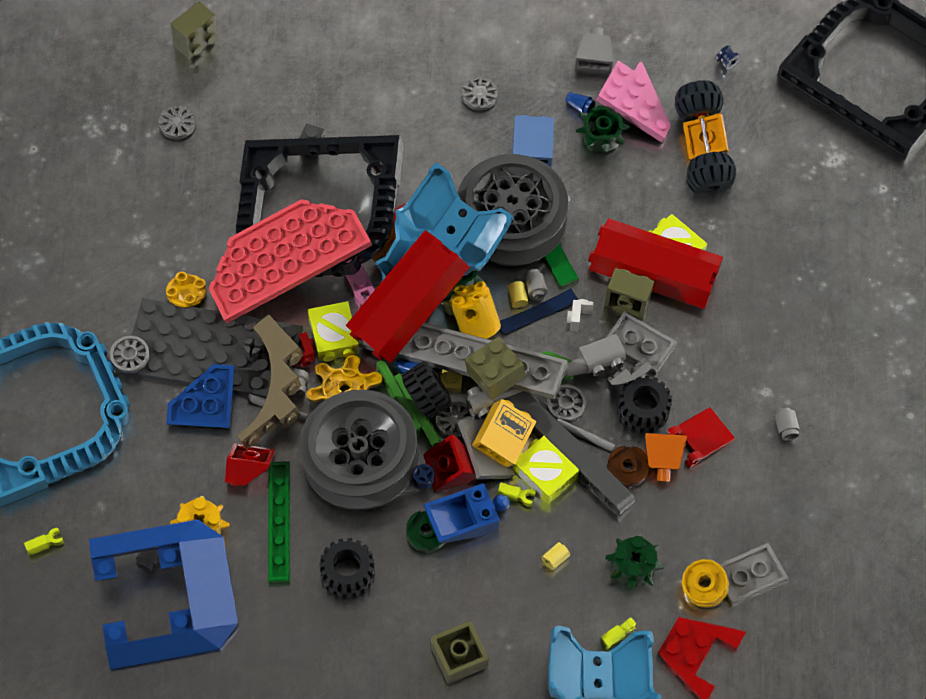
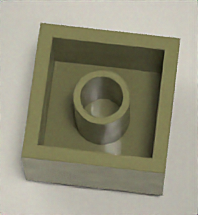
[170,1,218,59]
[604,268,654,320]
[465,336,526,400]
[430,620,489,684]

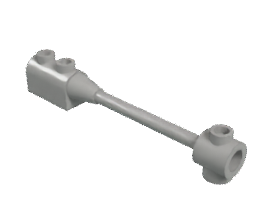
[466,334,626,419]

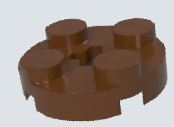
[607,445,649,489]

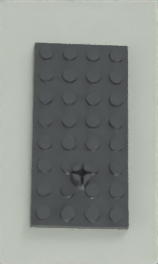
[123,298,303,399]

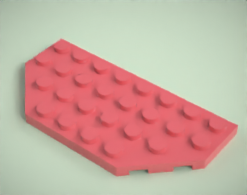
[209,199,372,324]

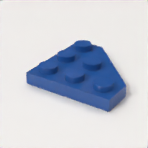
[166,364,235,429]

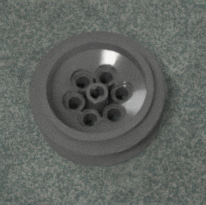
[458,154,568,266]
[299,390,419,510]

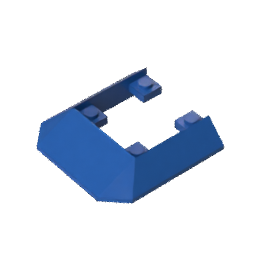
[89,519,238,670]

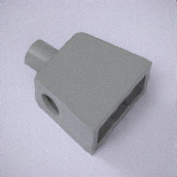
[575,27,613,73]

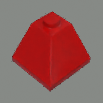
[423,435,476,492]
[225,444,276,486]

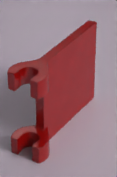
[667,407,735,469]

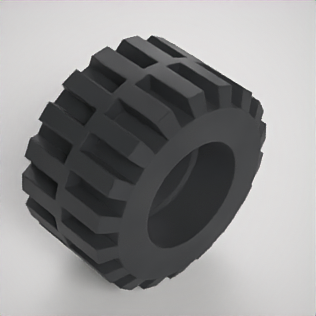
[402,361,452,419]
[617,375,672,433]
[320,538,375,598]

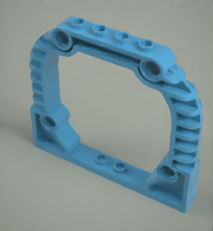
[0,322,130,507]

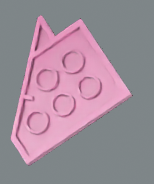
[596,61,671,142]

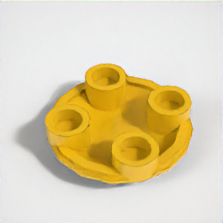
[166,271,207,308]

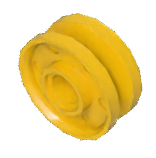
[682,559,729,608]

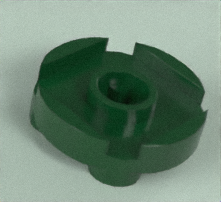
[406,510,446,554]

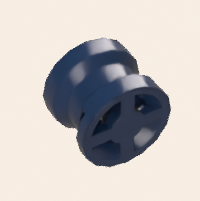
[716,45,740,70]
[413,464,434,490]

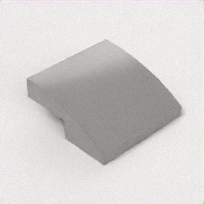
[607,358,653,385]

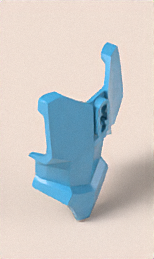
[375,163,514,281]
[548,626,661,699]

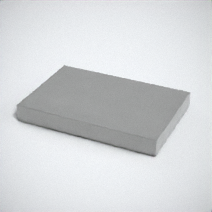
[607,311,677,375]
[458,420,515,479]
[720,542,789,607]

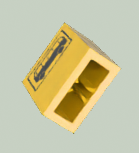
[472,399,536,468]

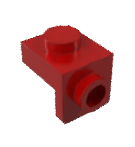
[295,332,316,368]

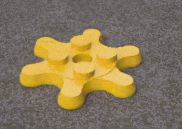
[306,355,383,403]

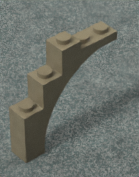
[237,315,303,450]

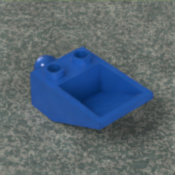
[424,483,510,543]

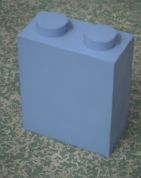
[513,115,554,167]

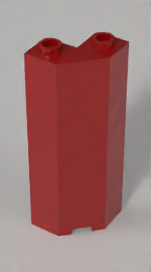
[588,218,723,309]
[345,230,470,363]

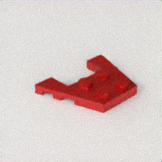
[657,617,746,699]

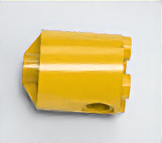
[450,281,501,339]

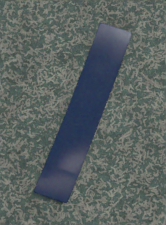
[500,288,578,334]

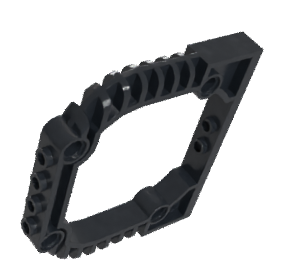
[777,0,926,158]
[236,135,404,277]

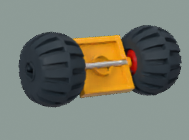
[675,80,737,192]

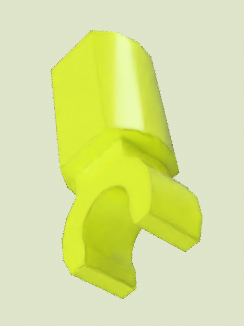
[497,482,536,507]
[24,528,64,556]
[600,617,637,650]

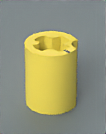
[508,281,528,309]
[541,542,570,570]

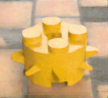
[170,496,230,535]

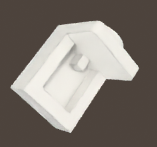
[567,299,594,332]

